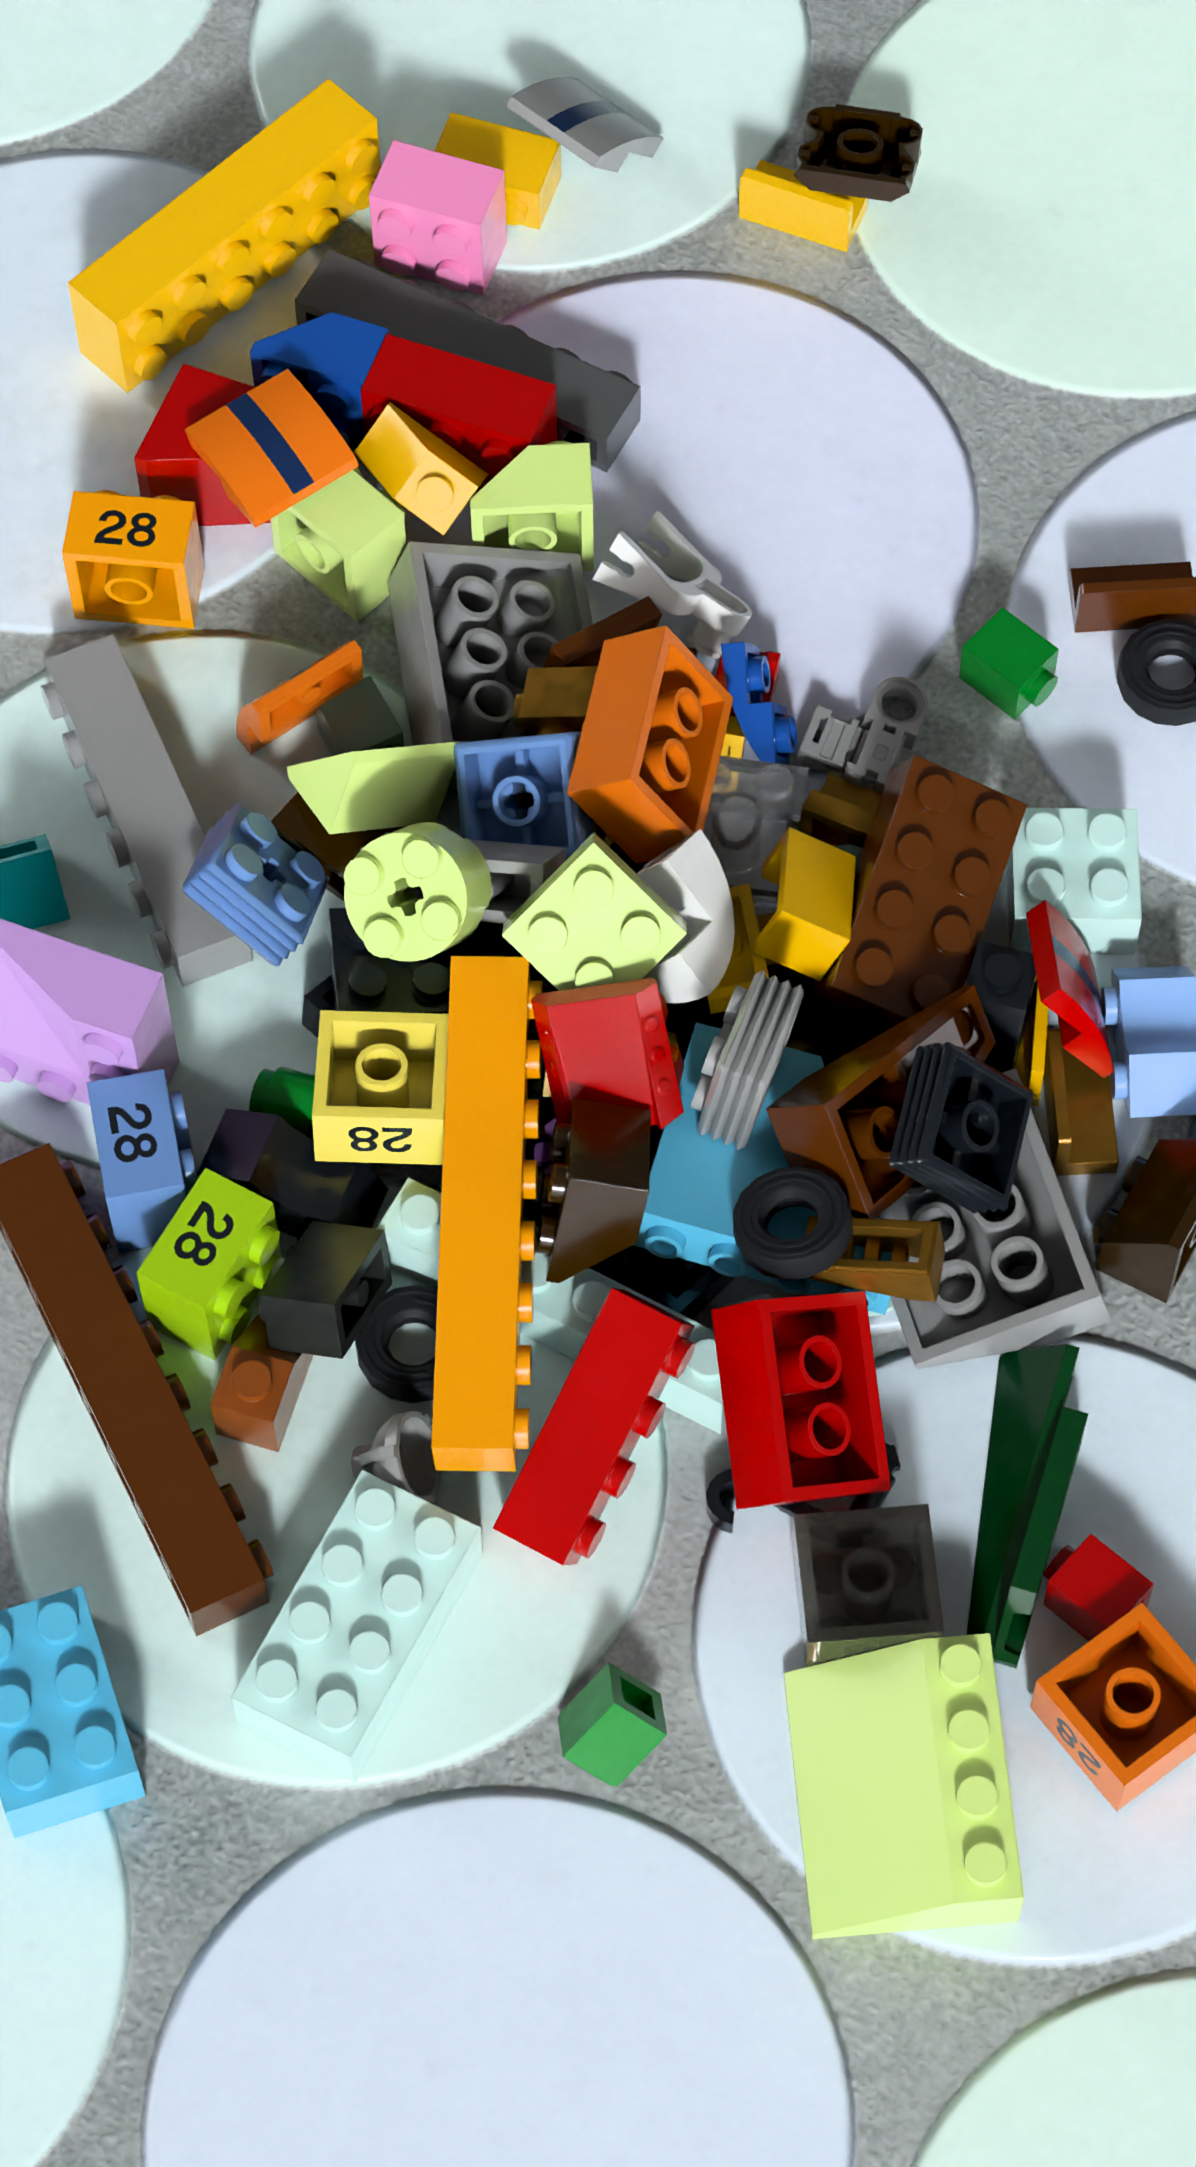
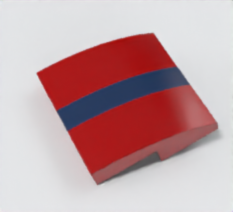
[1026,900,1113,1078]

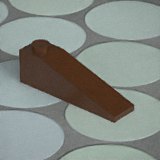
[766,985,996,1218]

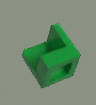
[558,1662,667,1786]

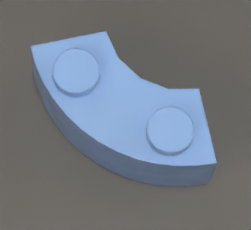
[1101,966,1196,1118]

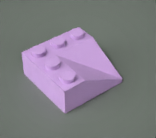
[0,919,180,1105]

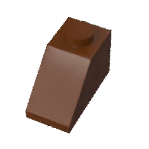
[210,1314,313,1452]

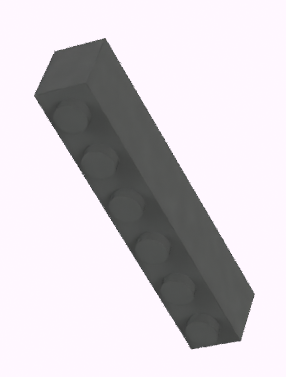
[294,249,641,472]

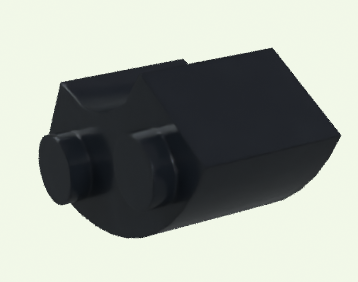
[197,1109,388,1242]

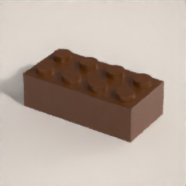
[808,755,1028,1031]

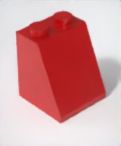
[134,363,271,526]

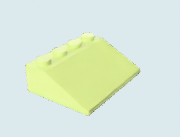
[784,1633,1024,1939]

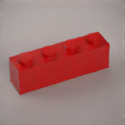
[493,1288,695,1565]

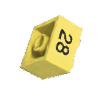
[312,1010,449,1165]

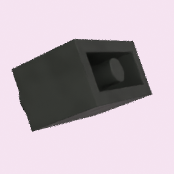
[258,1220,392,1359]

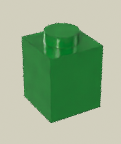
[959,607,1059,720]

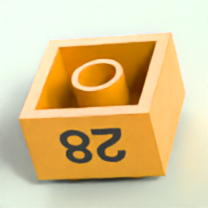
[62,490,204,629]

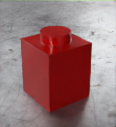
[1043,1533,1154,1641]

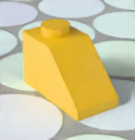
[354,402,488,536]

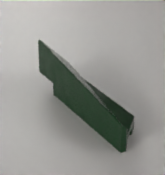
[966,1344,1088,1669]

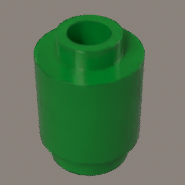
[249,1067,315,1140]

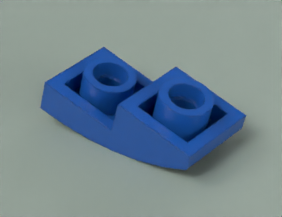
[721,642,797,769]

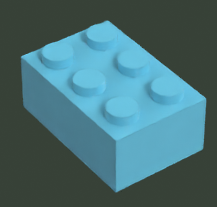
[0,1585,146,1838]

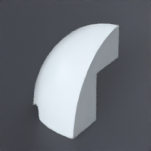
[637,829,735,1003]

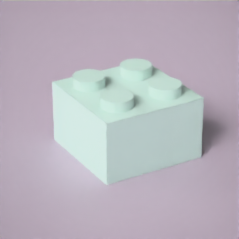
[1007,808,1142,955]

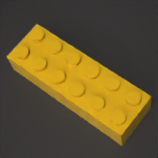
[68,78,381,393]

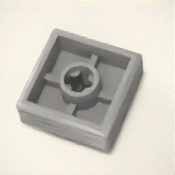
[690,970,804,1150]

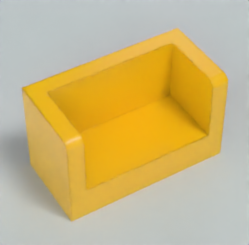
[754,827,856,981]

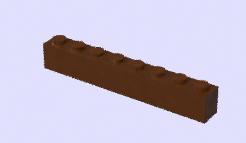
[0,1143,274,1636]

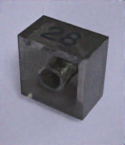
[792,1504,944,1667]

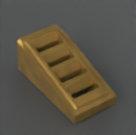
[805,1215,945,1302]

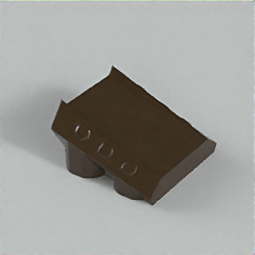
[793,104,923,202]

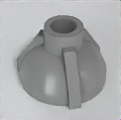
[351,1411,441,1504]

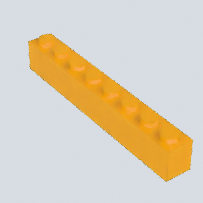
[431,956,543,1472]

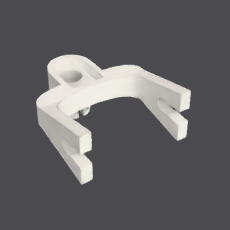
[592,511,752,658]

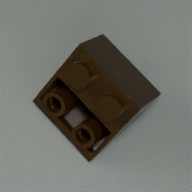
[536,1097,651,1283]

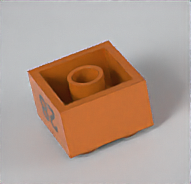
[1030,1603,1196,1812]

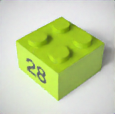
[136,1168,284,1361]

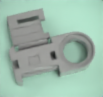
[794,677,928,793]

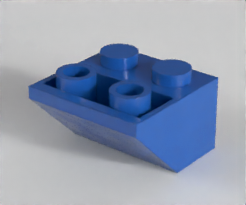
[250,312,389,449]

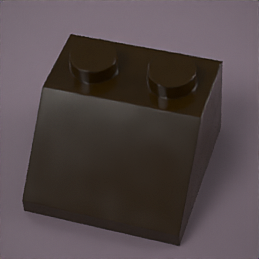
[1093,1139,1196,1303]

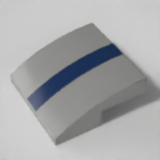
[506,77,664,172]

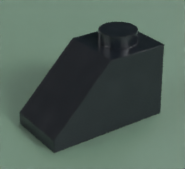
[966,940,1037,1073]

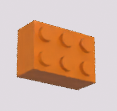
[567,625,733,864]

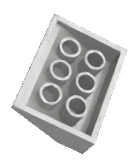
[387,541,593,791]
[879,1068,1112,1369]

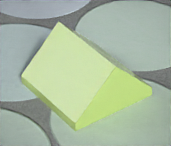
[287,741,459,834]

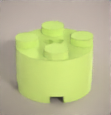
[344,822,492,962]

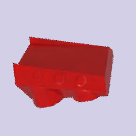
[531,978,684,1130]

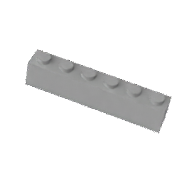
[40,634,253,987]

